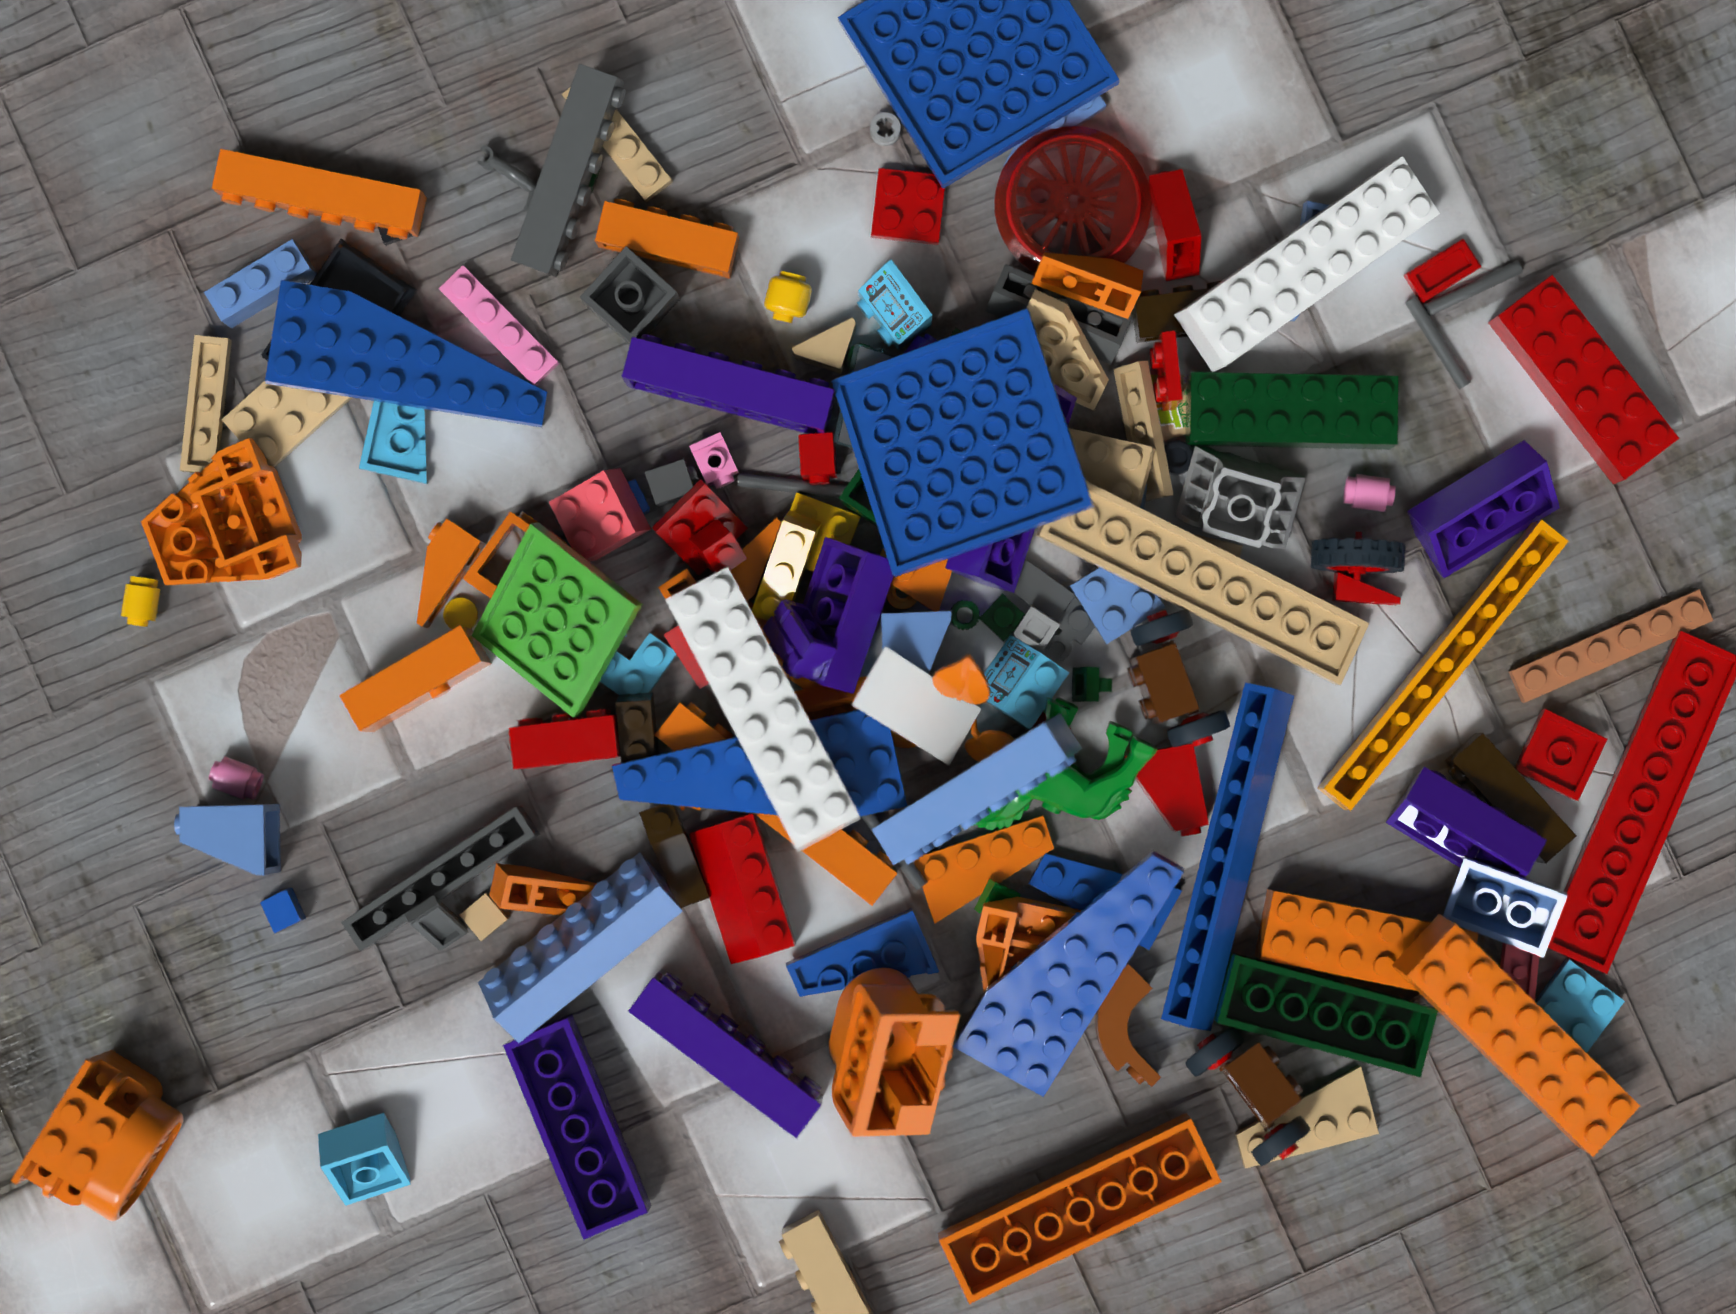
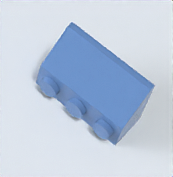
[1443,857,1568,957]

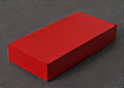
[1404,238,1481,304]

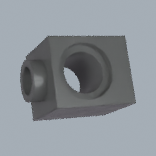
[645,459,699,508]

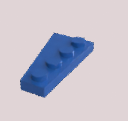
[1028,854,1182,950]
[786,908,939,997]

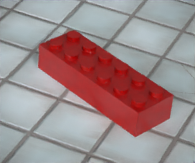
[1488,274,1679,484]

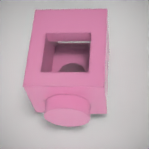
[689,432,739,489]

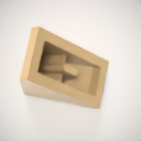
[791,317,856,374]

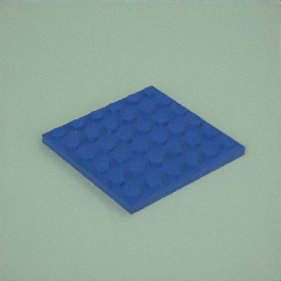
[838,0,1119,189]
[831,309,1094,577]

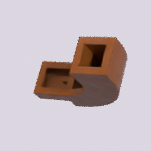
[1095,963,1162,1087]

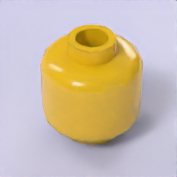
[764,271,812,323]

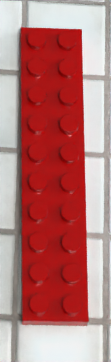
[1547,631,1736,974]

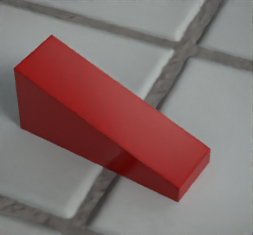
[1332,572,1401,606]
[664,625,709,689]

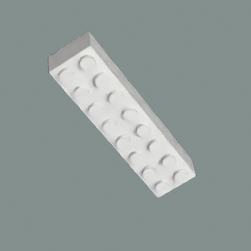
[1174,156,1440,372]
[665,567,860,852]

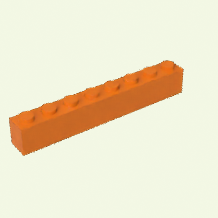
[655,702,898,906]

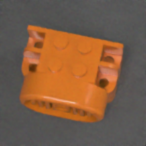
[829,968,960,1137]
[11,1050,183,1221]

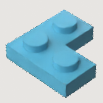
[600,633,677,695]

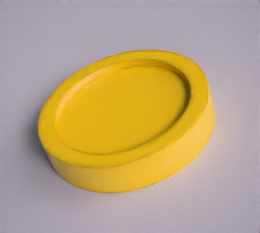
[443,598,478,629]

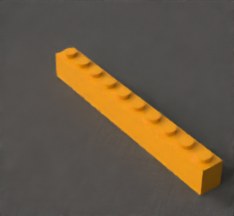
[1317,519,1569,811]

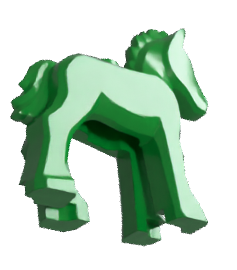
[972,697,1158,830]

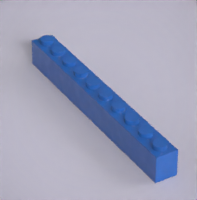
[1161,682,1294,1031]

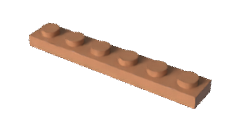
[1508,589,1714,703]

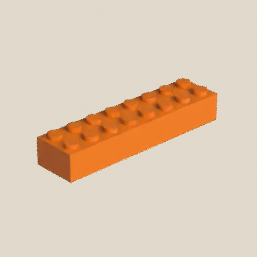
[1391,914,1640,1157]
[938,1113,1222,1304]

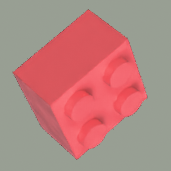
[549,468,651,562]

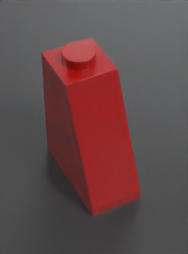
[1148,169,1201,281]
[1123,743,1209,836]

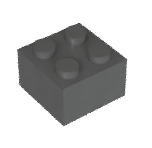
[580,247,680,345]

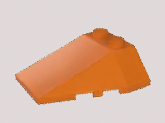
[976,897,1083,992]

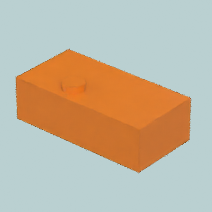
[339,625,492,732]

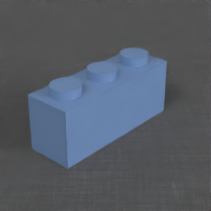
[204,239,317,328]

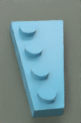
[359,401,427,484]

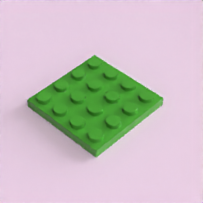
[471,522,642,718]

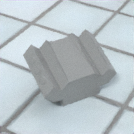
[1175,446,1306,548]

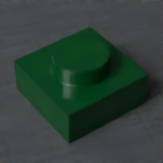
[979,593,1025,642]

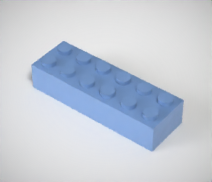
[872,714,1082,865]
[478,852,683,1043]

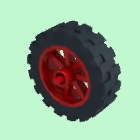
[1311,532,1405,581]

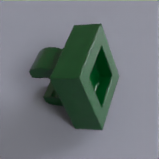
[1072,667,1112,702]

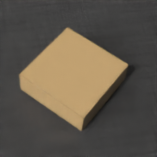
[459,892,509,941]

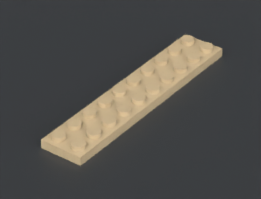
[1036,481,1369,685]

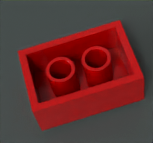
[508,709,620,769]

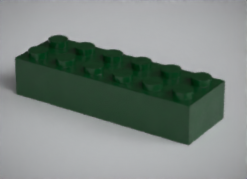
[1185,372,1398,450]
[1214,952,1438,1078]

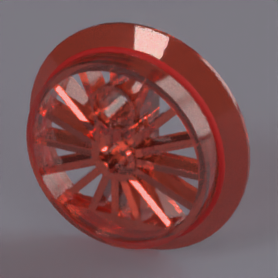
[994,126,1151,273]

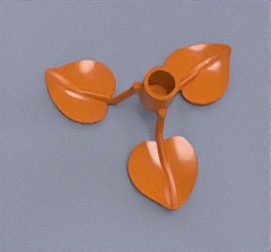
[890,654,1015,763]

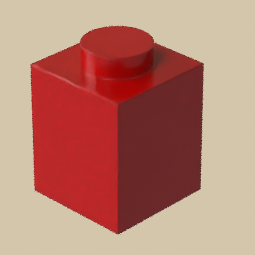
[798,432,837,485]
[689,519,747,574]

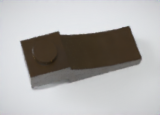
[639,804,710,908]

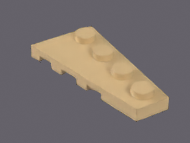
[1235,1065,1379,1169]

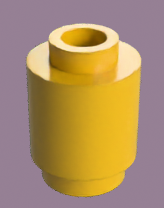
[121,576,161,627]

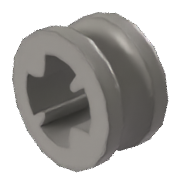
[870,112,901,146]

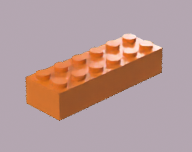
[1254,889,1479,991]

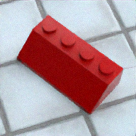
[689,813,796,964]

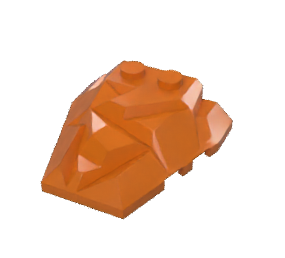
[141,438,302,585]

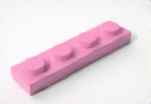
[439,265,559,386]

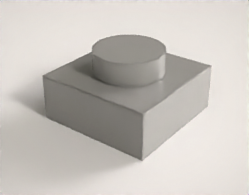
[1013,605,1061,653]

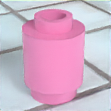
[1343,474,1396,512]
[209,757,264,800]

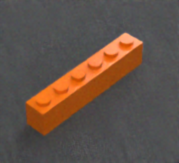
[211,149,427,240]

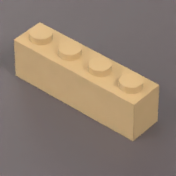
[779,1210,873,1314]

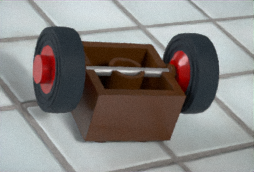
[1127,609,1230,747]
[1185,1027,1311,1166]

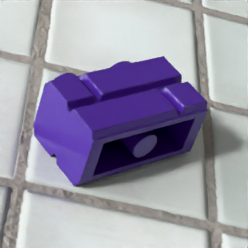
[763,599,836,680]

